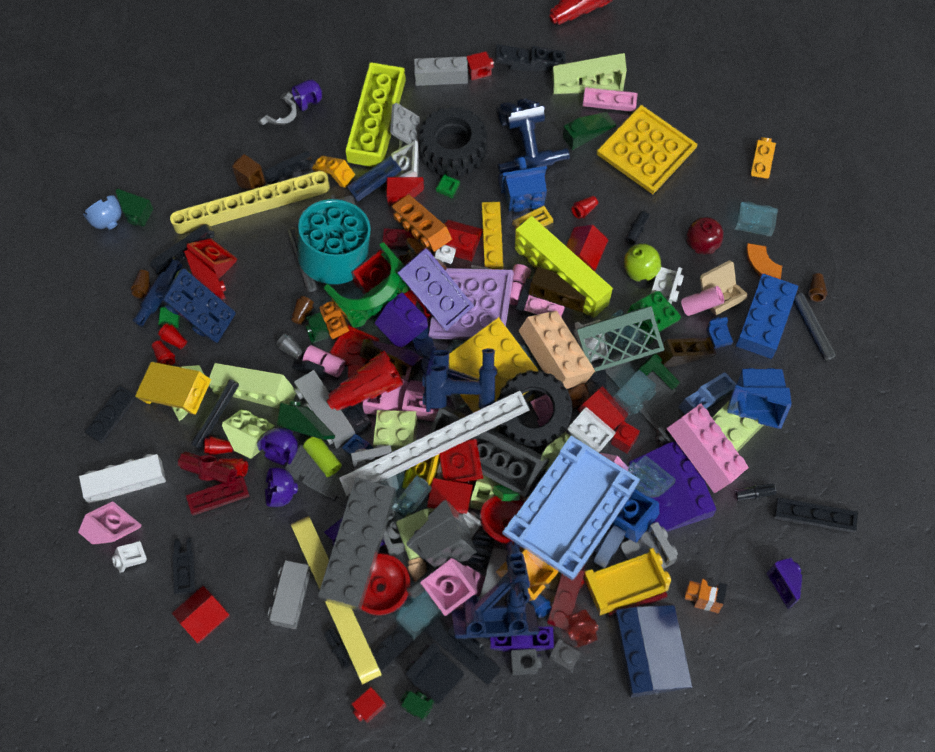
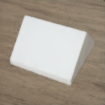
[391,140,419,177]

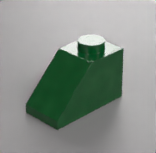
[115,189,153,227]

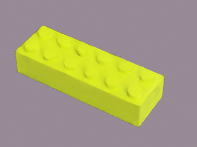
[346,62,405,167]
[515,216,613,318]

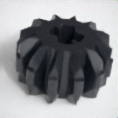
[469,532,495,568]

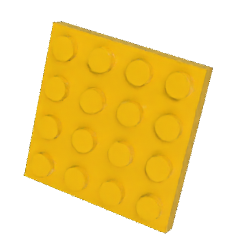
[597,105,697,194]
[449,317,538,413]

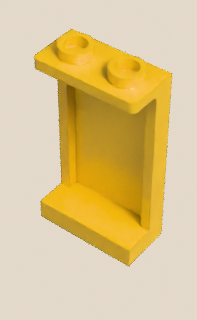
[135,362,211,415]
[584,548,671,616]

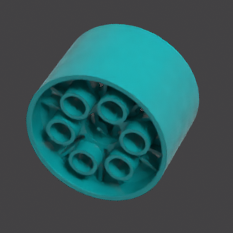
[297,199,371,284]

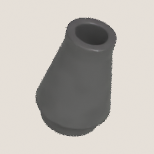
[276,333,305,360]

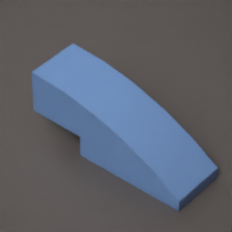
[679,372,737,414]

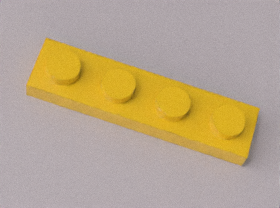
[482,202,503,270]

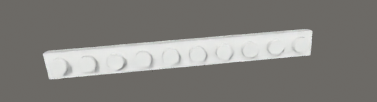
[340,391,529,497]

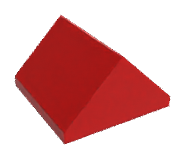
[566,225,608,271]
[187,238,237,279]
[351,249,391,295]
[577,386,629,430]
[427,478,473,514]
[172,586,230,643]

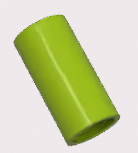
[303,437,342,477]

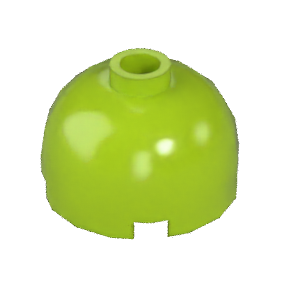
[623,244,661,282]

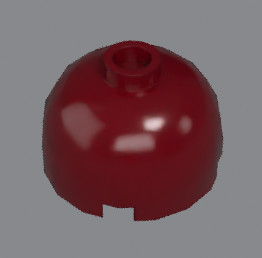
[686,217,724,255]

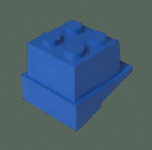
[498,157,547,212]
[727,368,792,428]

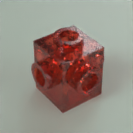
[567,609,598,647]

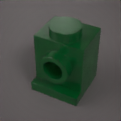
[305,312,329,344]
[400,691,434,722]

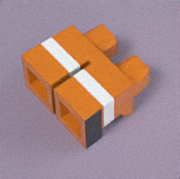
[685,579,727,613]

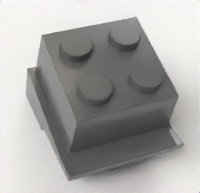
[406,500,476,569]

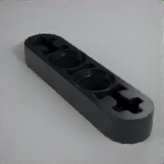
[150,224,215,274]

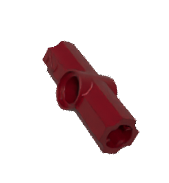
[178,451,237,485]

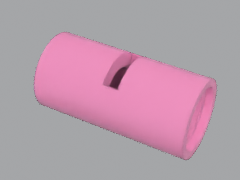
[509,264,531,306]
[681,286,724,316]
[303,345,346,378]

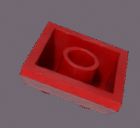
[444,220,483,262]

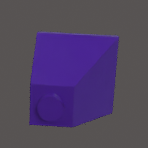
[766,558,802,609]

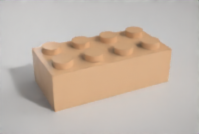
[519,311,595,389]

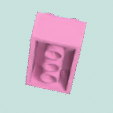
[666,404,749,493]

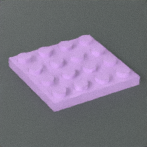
[429,268,514,340]

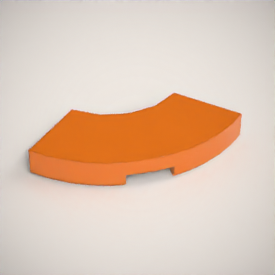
[746,243,782,280]

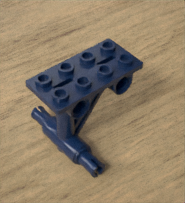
[496,98,570,174]
[133,259,236,343]
[423,346,497,412]
[451,541,539,639]

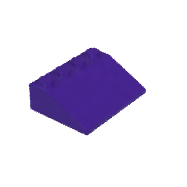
[628,441,717,532]

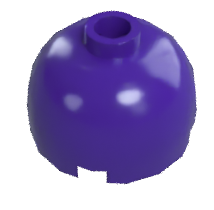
[257,428,298,465]
[265,467,298,507]

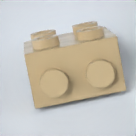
[700,260,748,315]

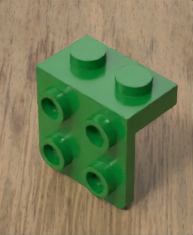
[627,291,681,345]

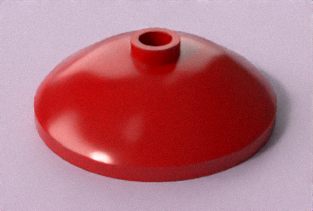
[480,496,525,545]
[361,554,410,615]

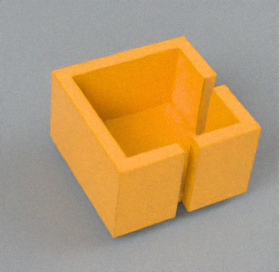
[496,545,559,601]

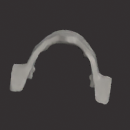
[256,92,296,125]

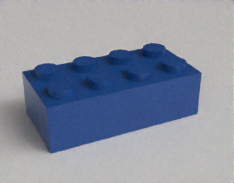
[736,274,799,359]

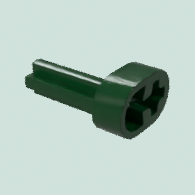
[636,353,680,390]

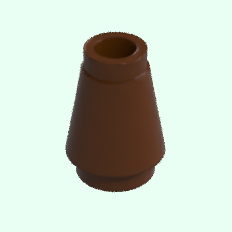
[131,270,150,298]
[808,273,828,302]
[291,296,314,325]

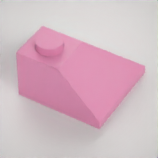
[78,501,141,544]

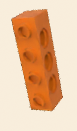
[391,194,452,252]

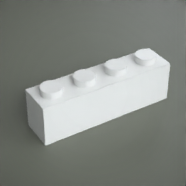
[79,454,166,504]

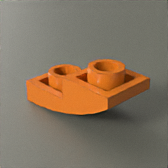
[319,301,349,339]

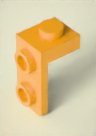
[751,137,776,178]
[312,156,355,188]

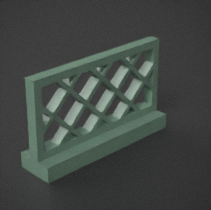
[577,306,664,372]

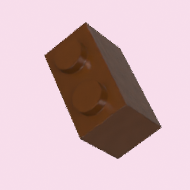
[232,154,266,191]

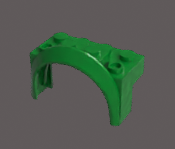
[324,242,409,328]

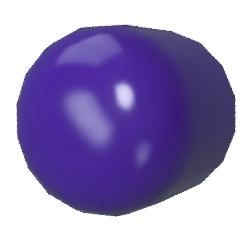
[292,80,322,112]

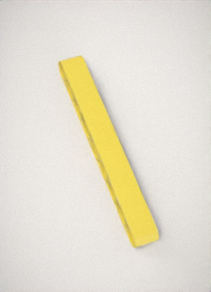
[170,171,330,234]
[291,516,382,684]

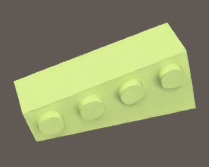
[552,53,626,94]
[209,363,295,409]

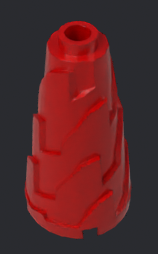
[549,0,613,25]
[326,351,404,411]

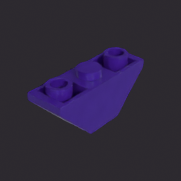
[490,627,554,653]

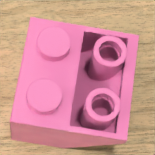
[363,379,409,415]
[402,380,439,422]

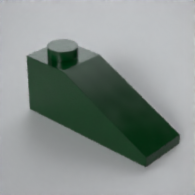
[562,112,616,150]
[277,400,335,440]

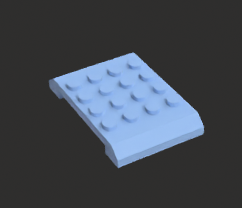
[503,436,640,580]

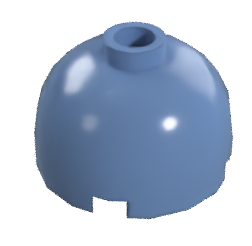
[83,195,122,230]

